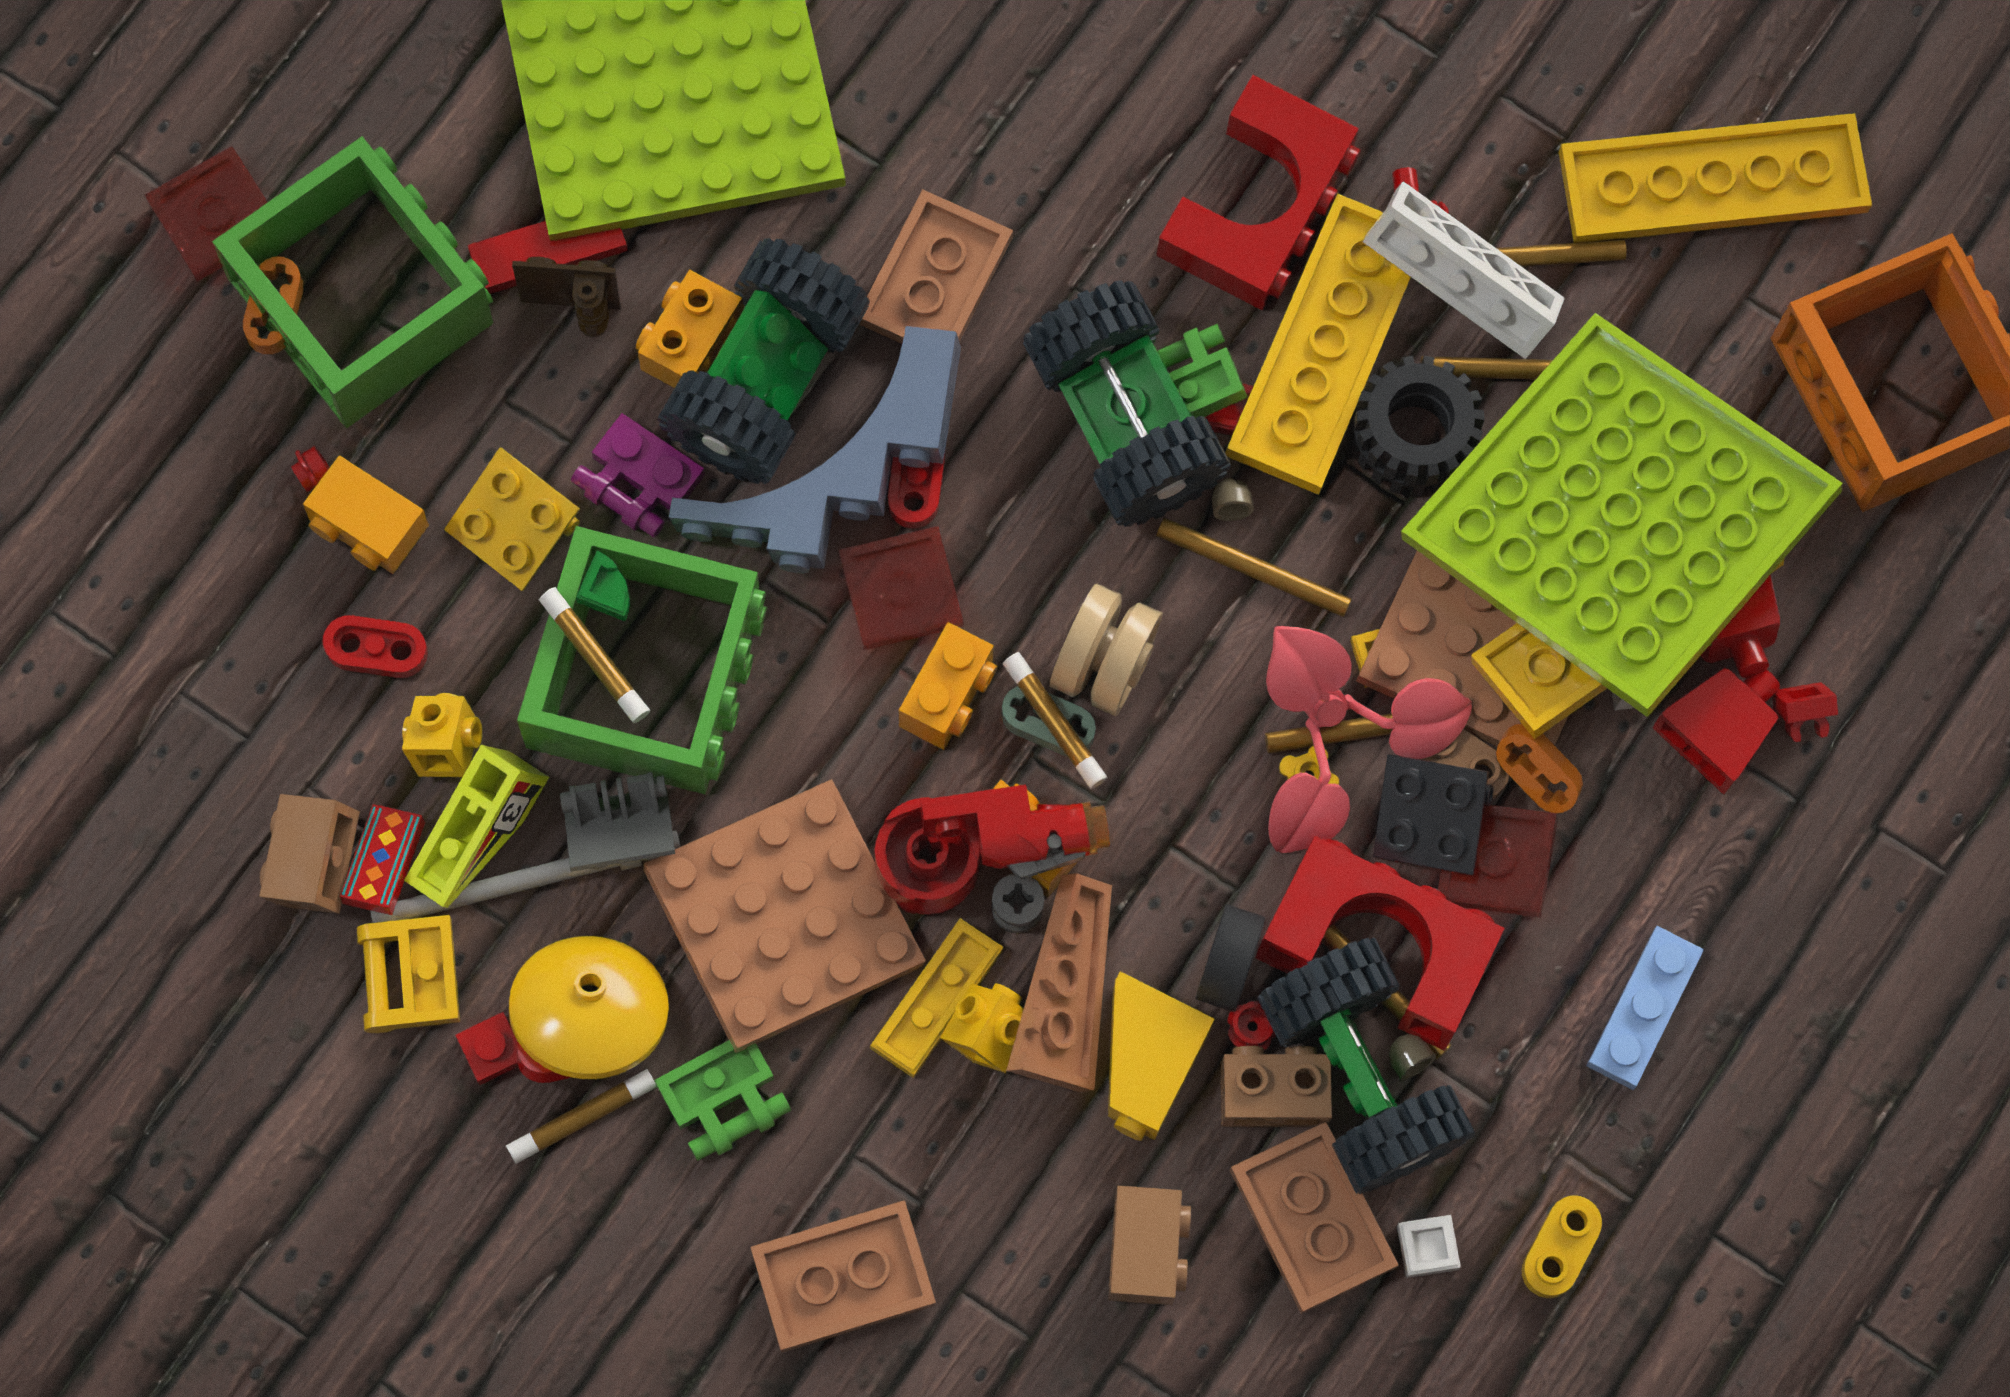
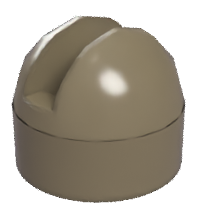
[1212,478,1254,521]
[1390,1034,1436,1080]

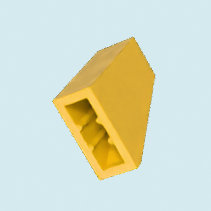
[1108,971,1215,1141]

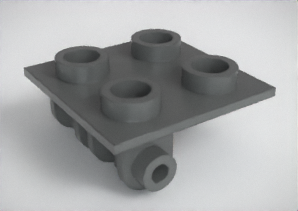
[560,772,675,872]

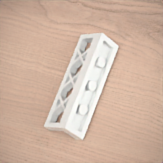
[1363,182,1565,359]

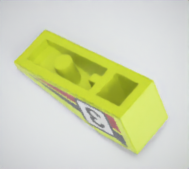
[404,745,549,908]

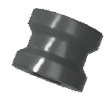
[991,874,1045,934]

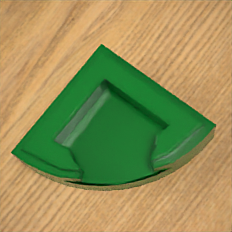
[576,551,630,622]

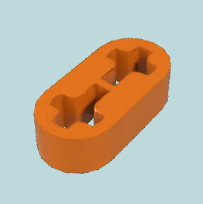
[243,257,303,354]
[1496,724,1583,813]

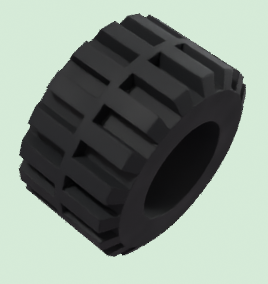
[1351,356,1485,496]

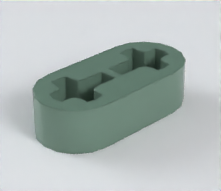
[1001,686,1096,756]

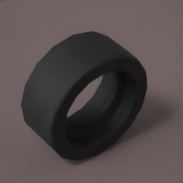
[1195,904,1265,1012]

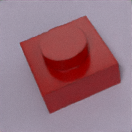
[455,1012,518,1085]

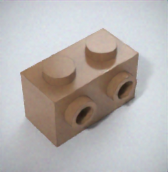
[259,794,360,914]
[1220,1046,1332,1127]
[1108,1186,1191,1305]

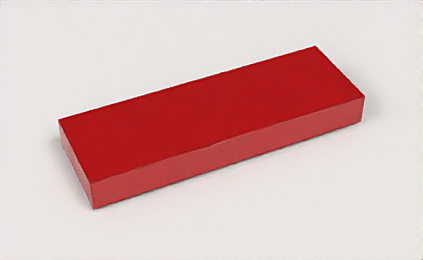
[467,221,628,294]

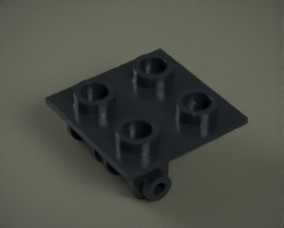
[1373,754,1494,875]

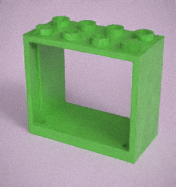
[212,136,493,429]
[517,526,767,795]

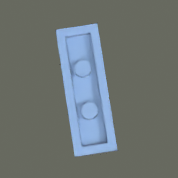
[1586,926,1704,1090]

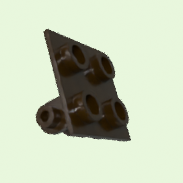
[512,257,622,337]

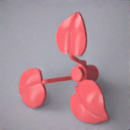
[1266,626,1472,853]

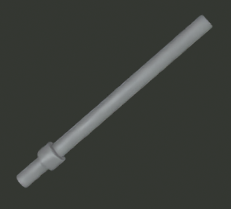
[370,830,681,923]

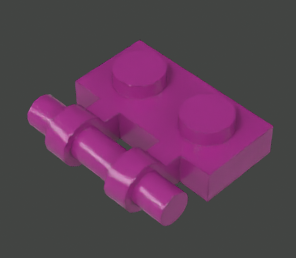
[571,413,705,538]

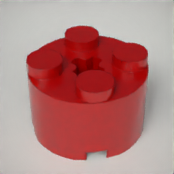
[875,797,980,914]

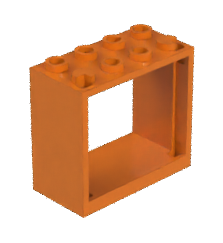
[1770,233,2010,512]

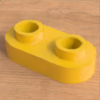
[1522,1196,1602,1298]

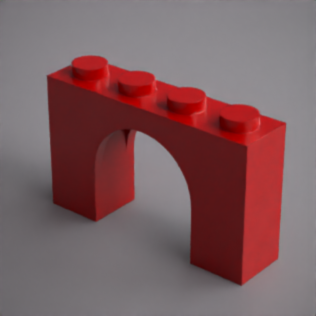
[1156,75,1361,310]
[1255,836,1505,1051]

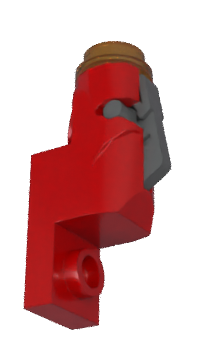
[920,784,1110,879]

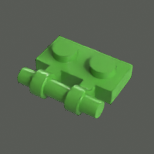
[1155,324,1248,419]
[654,1040,791,1161]

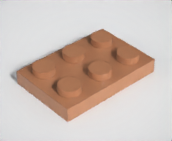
[859,189,1013,344]
[1230,1122,1398,1314]
[750,1200,936,1353]

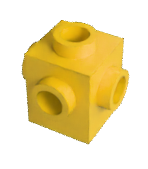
[402,693,482,777]
[940,983,1024,1073]

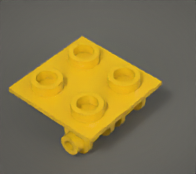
[444,447,580,591]

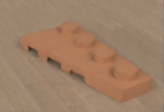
[1006,873,1112,1092]

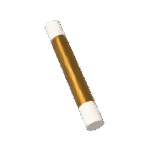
[539,587,650,723]
[1003,652,1108,789]
[506,1069,657,1164]

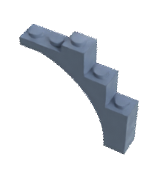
[669,326,961,573]

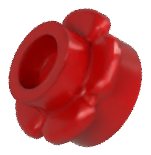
[291,446,330,492]
[1227,1001,1276,1050]

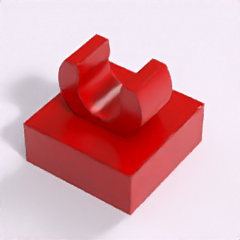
[1772,682,1838,742]

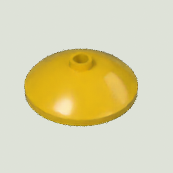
[509,936,669,1079]

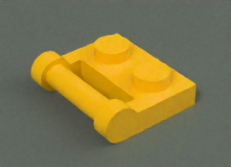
[356,915,460,1033]

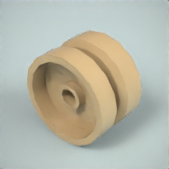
[1049,583,1163,716]

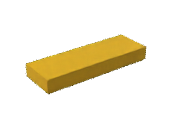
[870,918,1003,1078]

